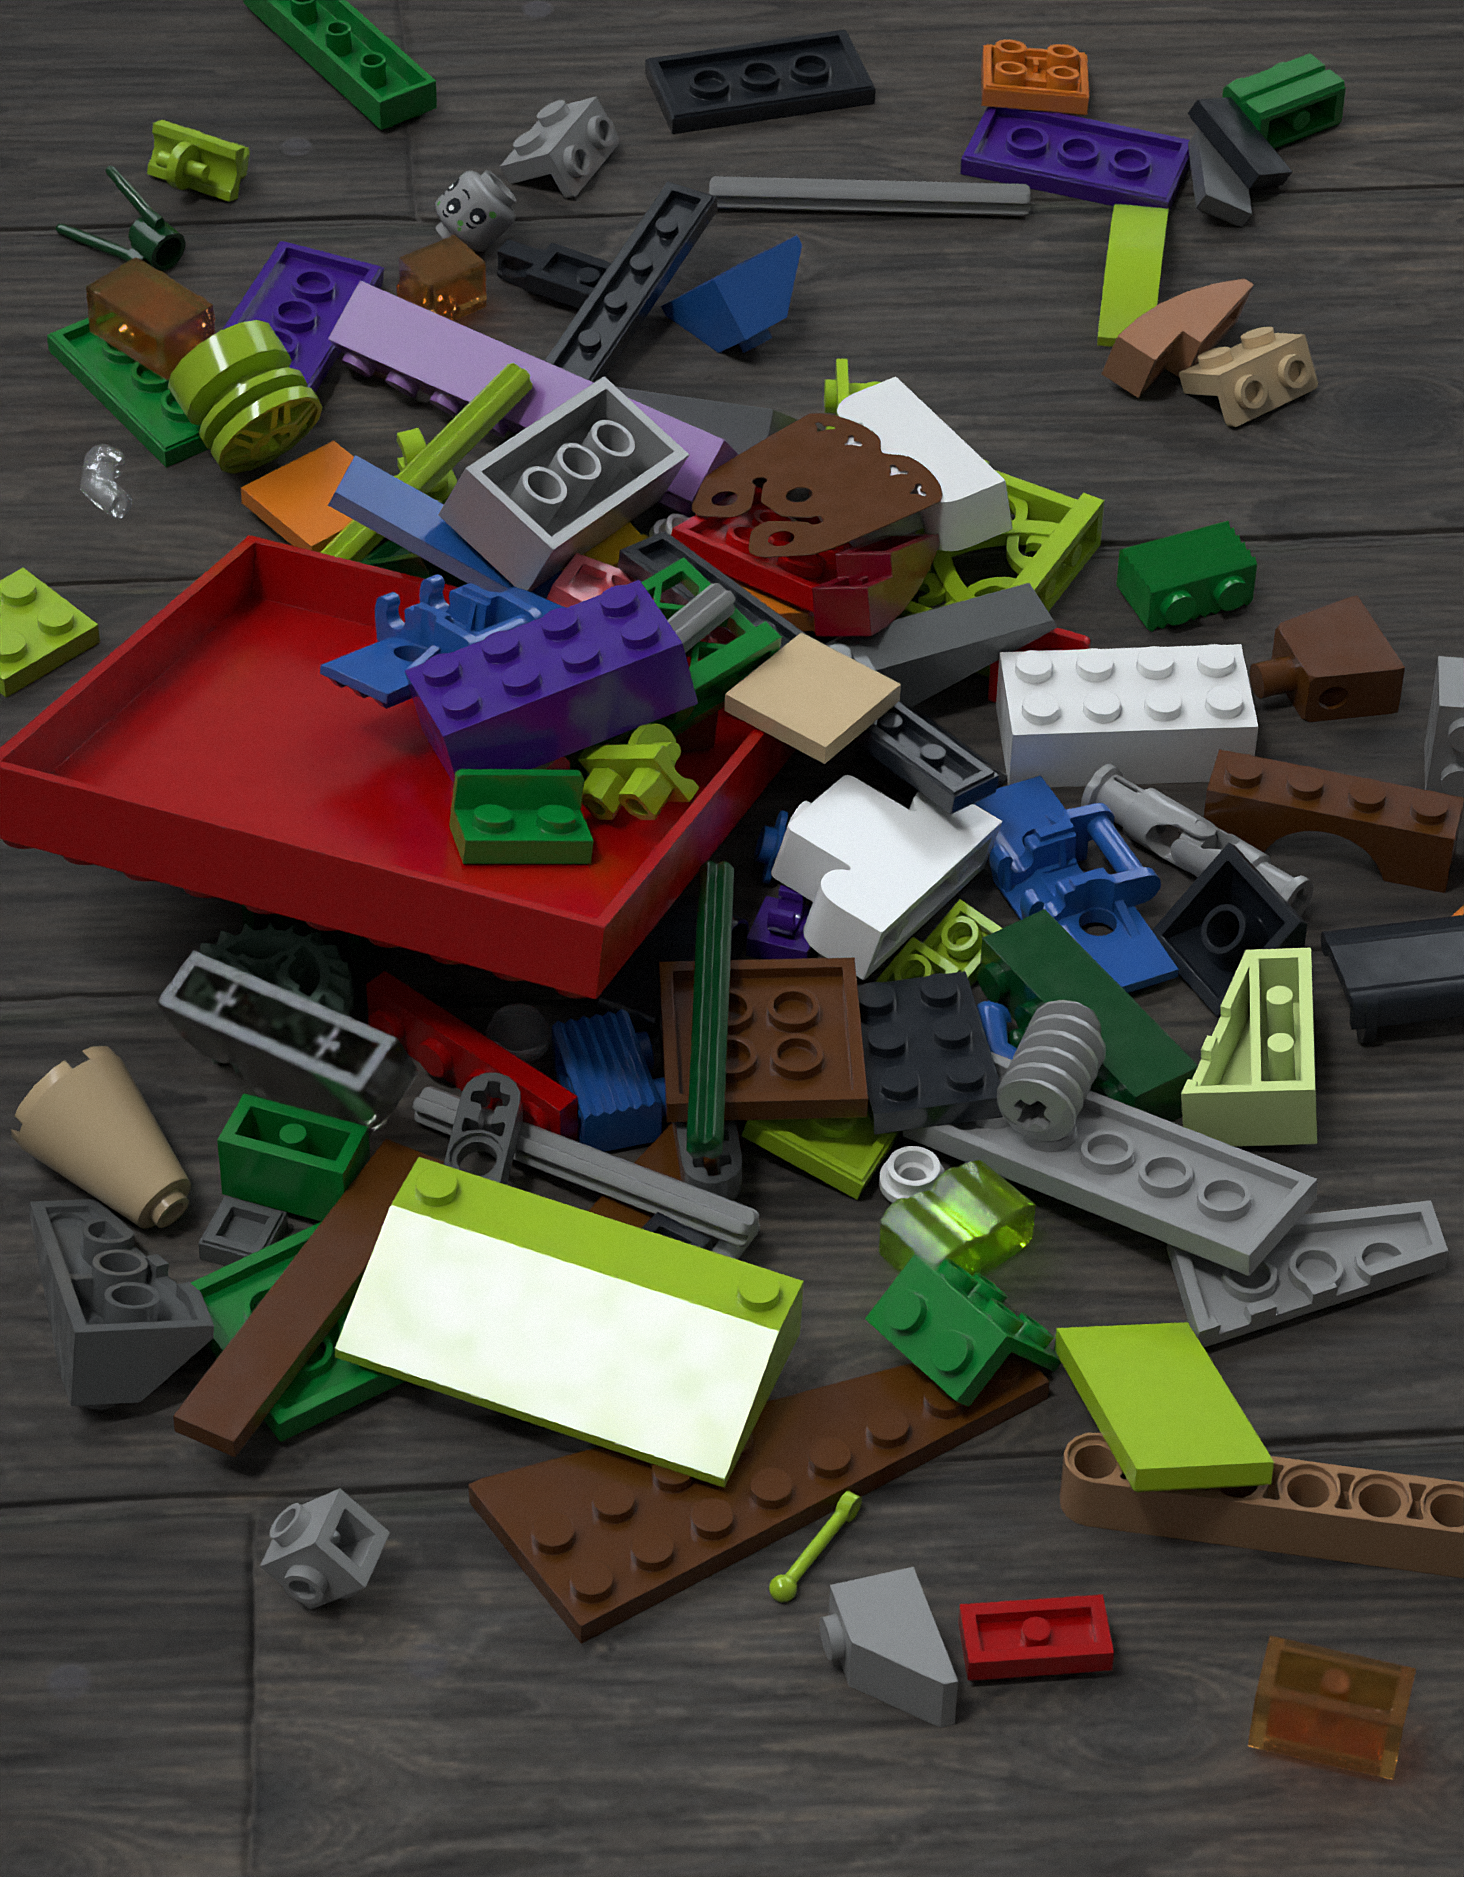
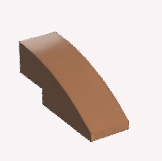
[1101,279,1254,398]

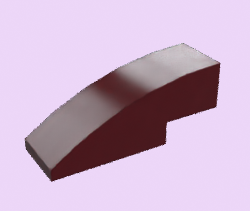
[812,534,940,636]

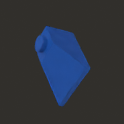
[661,235,802,353]

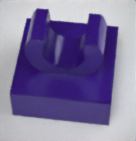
[746,885,815,959]

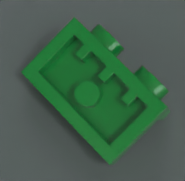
[449,769,594,864]

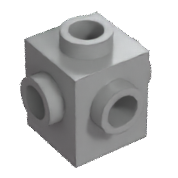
[260,1489,390,1610]

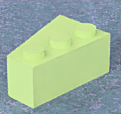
[1181,948,1317,1146]

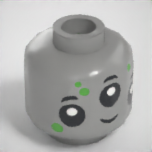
[435,170,516,252]

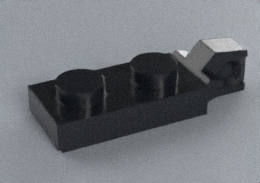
[497,239,611,309]

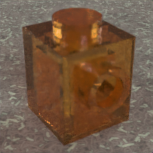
[396,235,487,321]

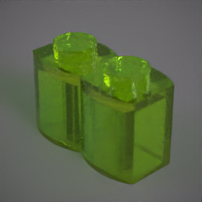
[879,1160,1036,1276]

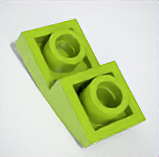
[875,899,1002,986]

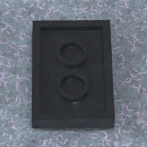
[857,971,1003,1135]

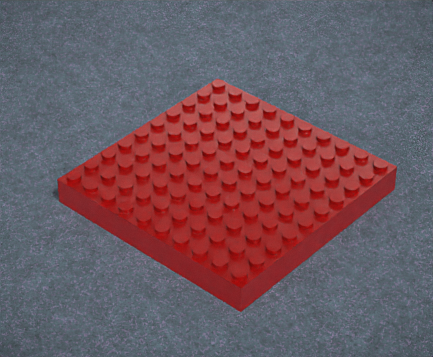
[0,535,796,999]

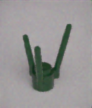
[56,165,186,271]

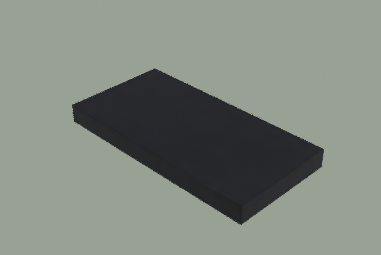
[645,29,876,135]

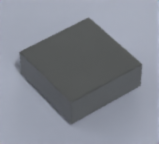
[198,1196,288,1266]

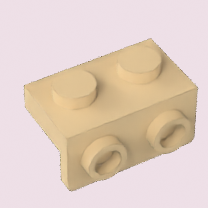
[1178,327,1318,427]

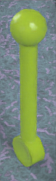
[769,1491,862,1603]

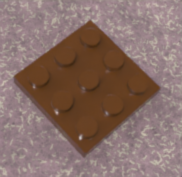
[659,957,868,1122]

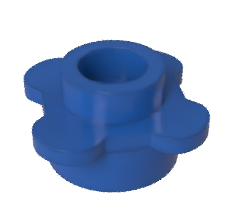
[754,810,788,884]

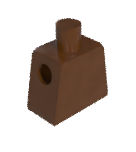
[1249,595,1405,722]

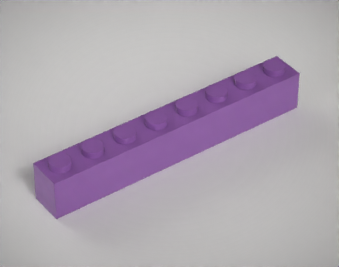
[328,281,739,518]

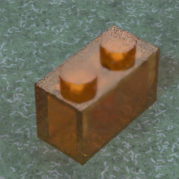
[86,257,215,380]
[1248,1635,1416,1780]

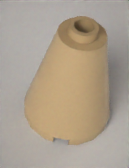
[11,1046,191,1229]

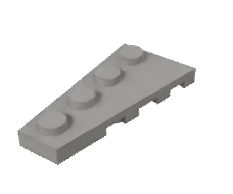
[1166,1200,1448,1348]

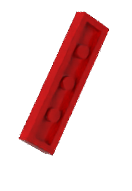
[366,971,578,1142]

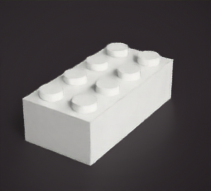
[996,644,1258,788]

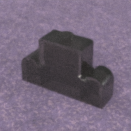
[156,950,419,1137]

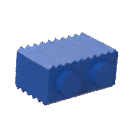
[552,1008,666,1152]

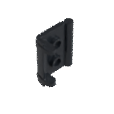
[1320,915,1464,1044]

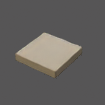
[724,633,901,764]

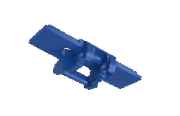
[320,574,566,709]
[974,776,1178,993]

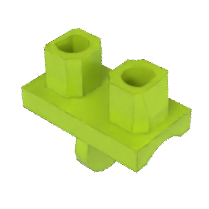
[147,120,250,202]
[577,724,699,820]

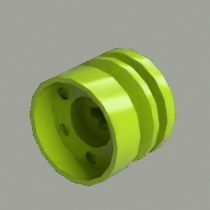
[168,320,323,474]

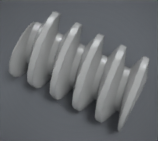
[996,1000,1106,1142]

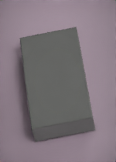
[1188,130,1252,227]

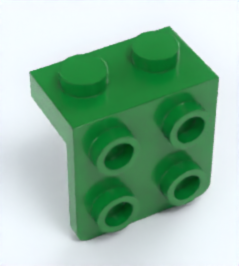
[865,1254,1062,1407]

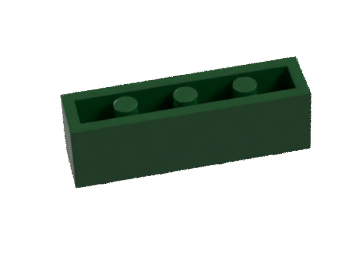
[977,909,1198,1122]

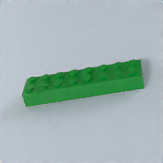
[243,0,437,130]

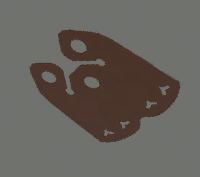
[692,413,943,558]

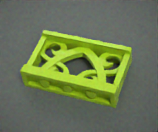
[896,459,1104,678]

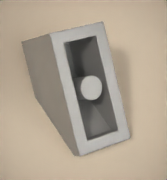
[819,1567,958,1728]

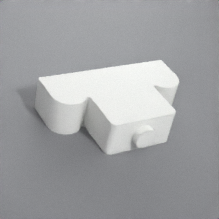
[808,377,1012,551]
[771,775,1002,980]

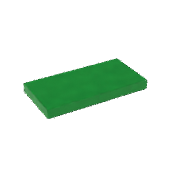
[47,295,208,468]

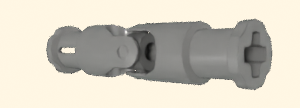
[1081,763,1314,917]

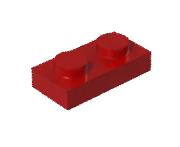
[958,1594,1114,1681]

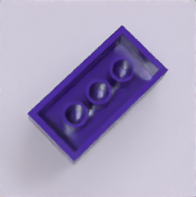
[405,580,698,784]

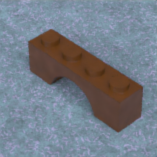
[1203,749,1464,893]

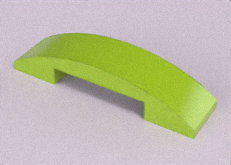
[1097,204,1169,347]

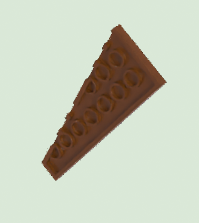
[468,1352,1049,1644]

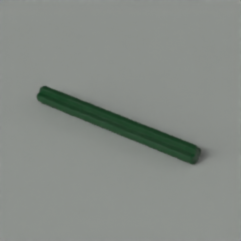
[686,860,734,1159]

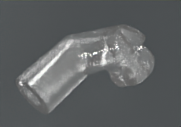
[80,444,133,519]

